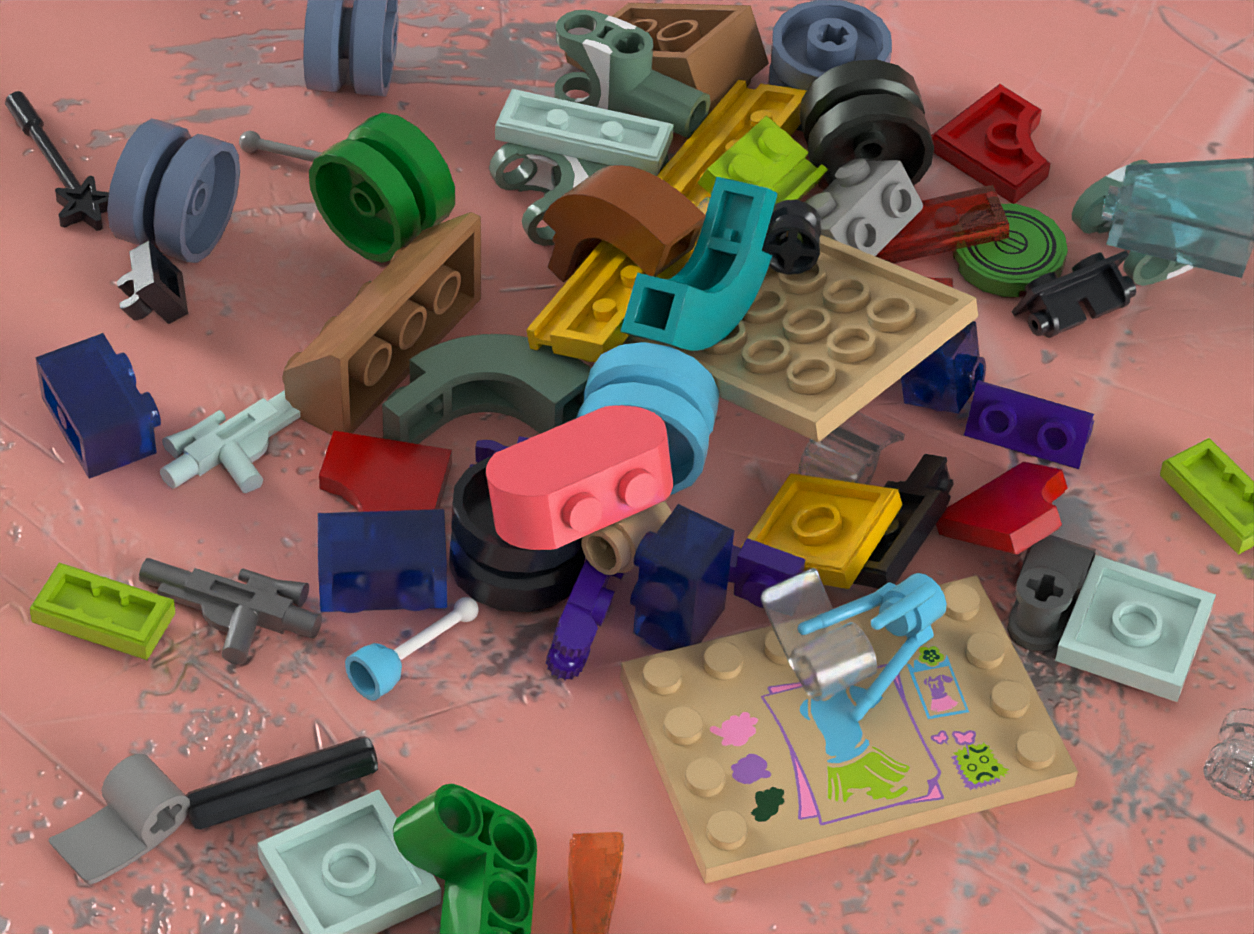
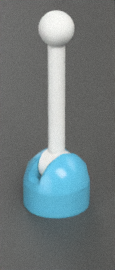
[345,597,479,701]

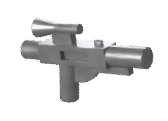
[139,558,322,664]

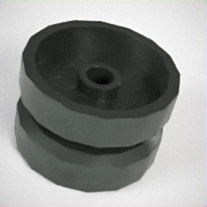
[800,59,934,190]

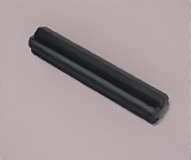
[186,736,378,830]

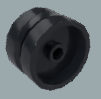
[449,457,585,612]

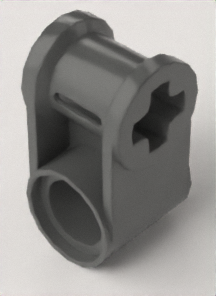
[1007,535,1096,651]

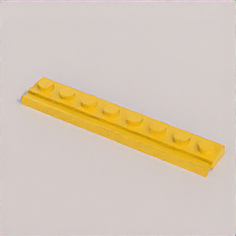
[526,80,807,362]

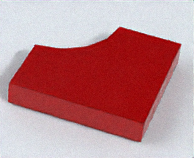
[931,84,1051,204]
[319,430,452,555]
[936,461,1068,555]

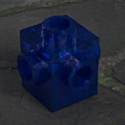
[901,321,986,414]

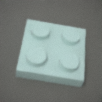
[1055,555,1216,702]
[257,789,442,934]

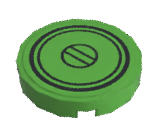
[952,204,1068,297]

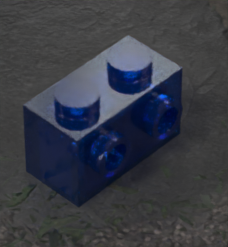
[35,333,161,479]
[630,504,735,651]
[318,509,447,613]

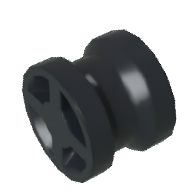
[762,200,821,275]

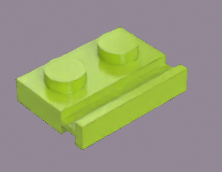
[697,116,828,204]

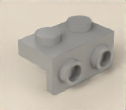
[805,158,923,256]

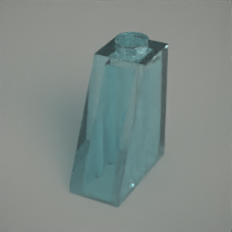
[1101,158,1254,278]

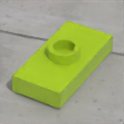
[1160,438,1254,555]
[29,562,176,660]

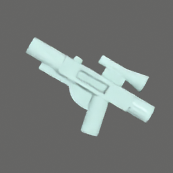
[160,390,301,493]

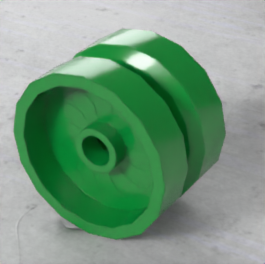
[309,112,455,263]

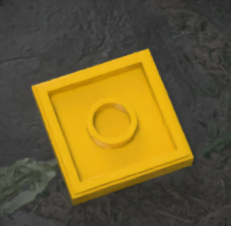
[740,473,903,589]

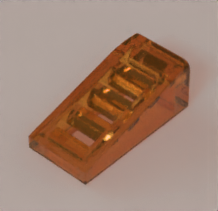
[567,832,624,934]

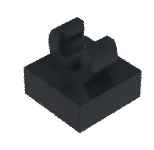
[117,241,188,324]

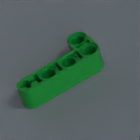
[393,783,537,934]

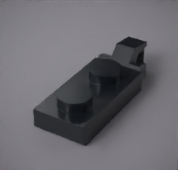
[853,454,954,589]

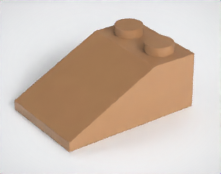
[564,3,769,117]

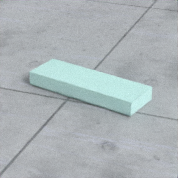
[495,89,674,176]

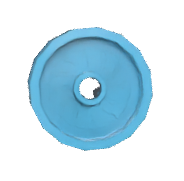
[577,342,720,495]

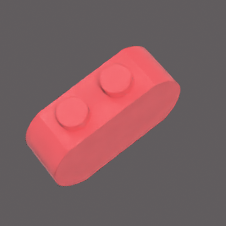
[486,405,673,550]

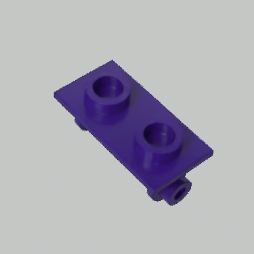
[964,380,1095,469]

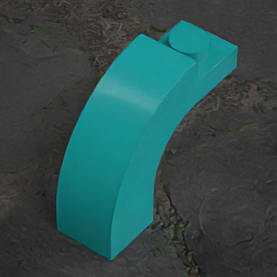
[621,176,778,351]

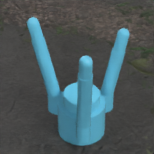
[797,573,947,721]

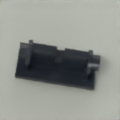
[1012,250,1136,338]

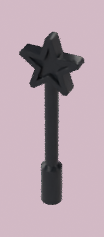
[5,91,109,231]

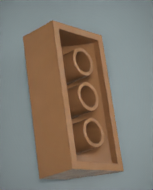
[282,212,481,435]

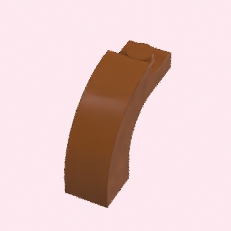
[542,165,706,282]

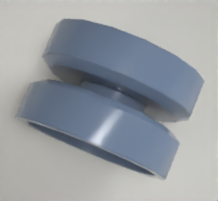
[303,0,399,97]
[768,0,892,132]
[107,118,240,263]

